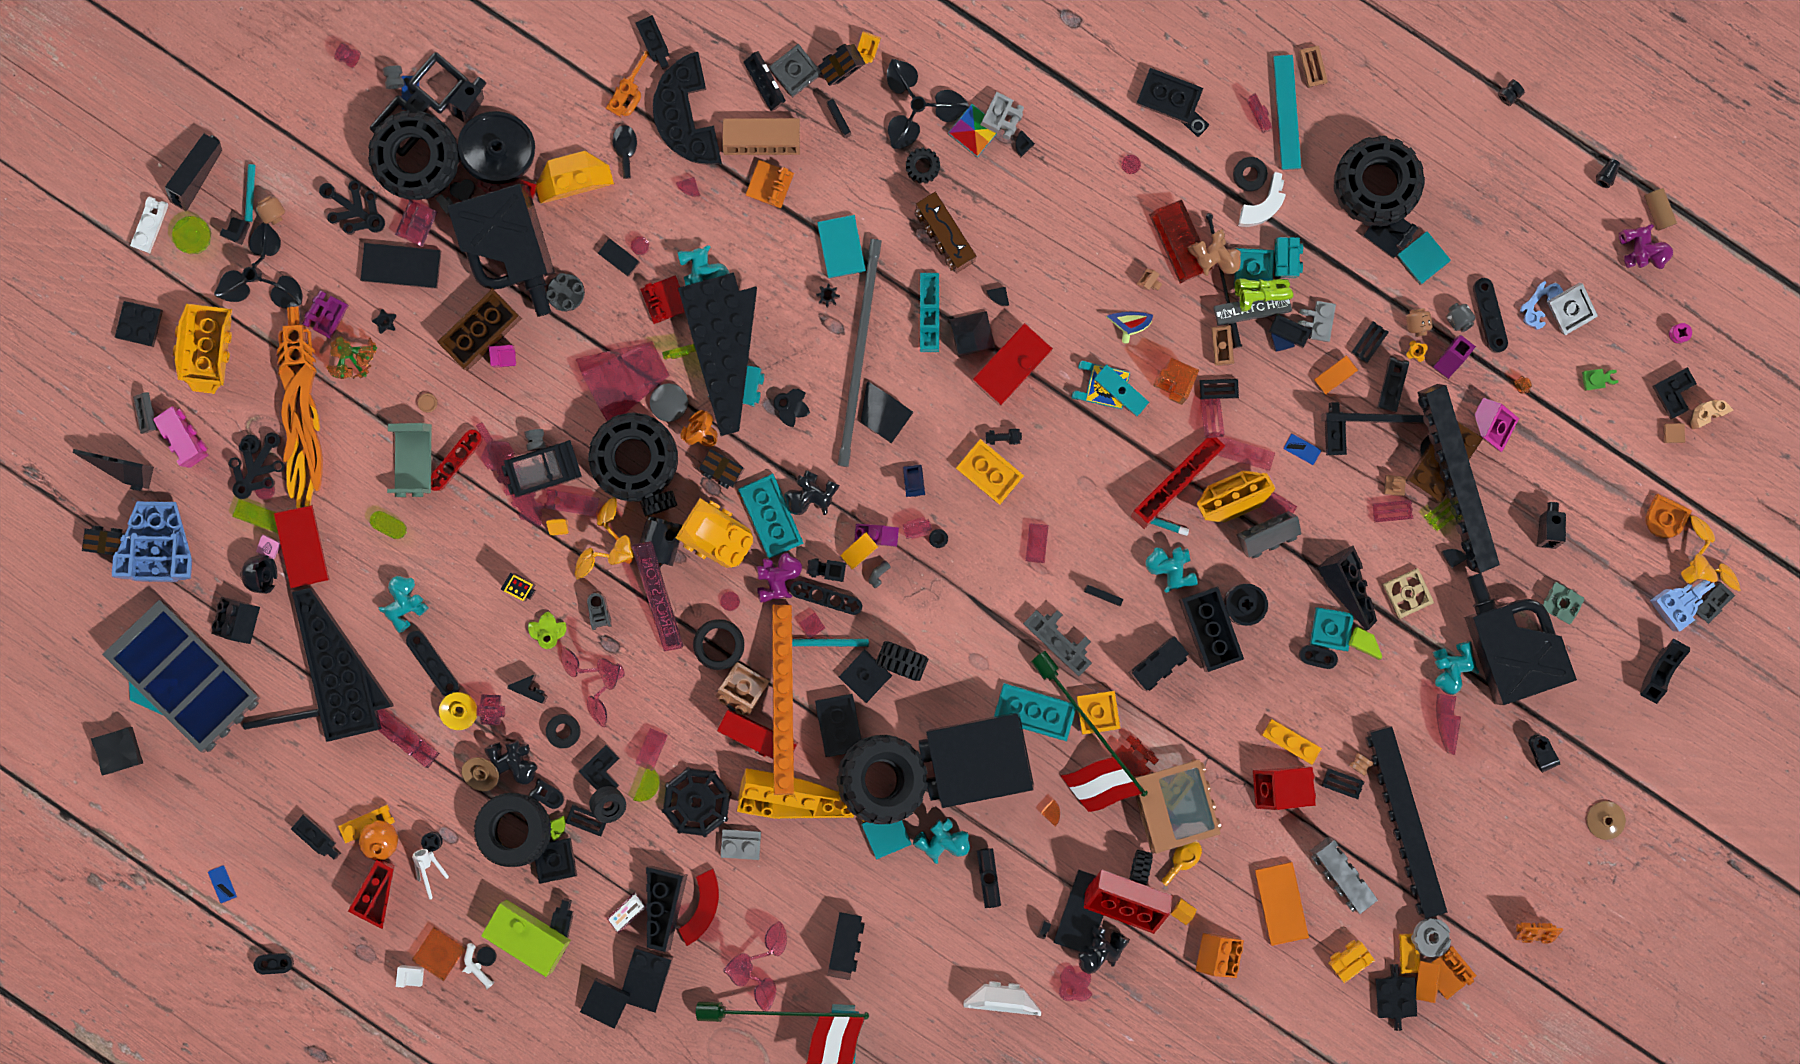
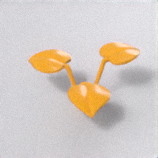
[575,497,636,580]
[1681,515,1741,592]

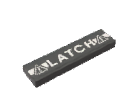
[1213,299,1292,326]

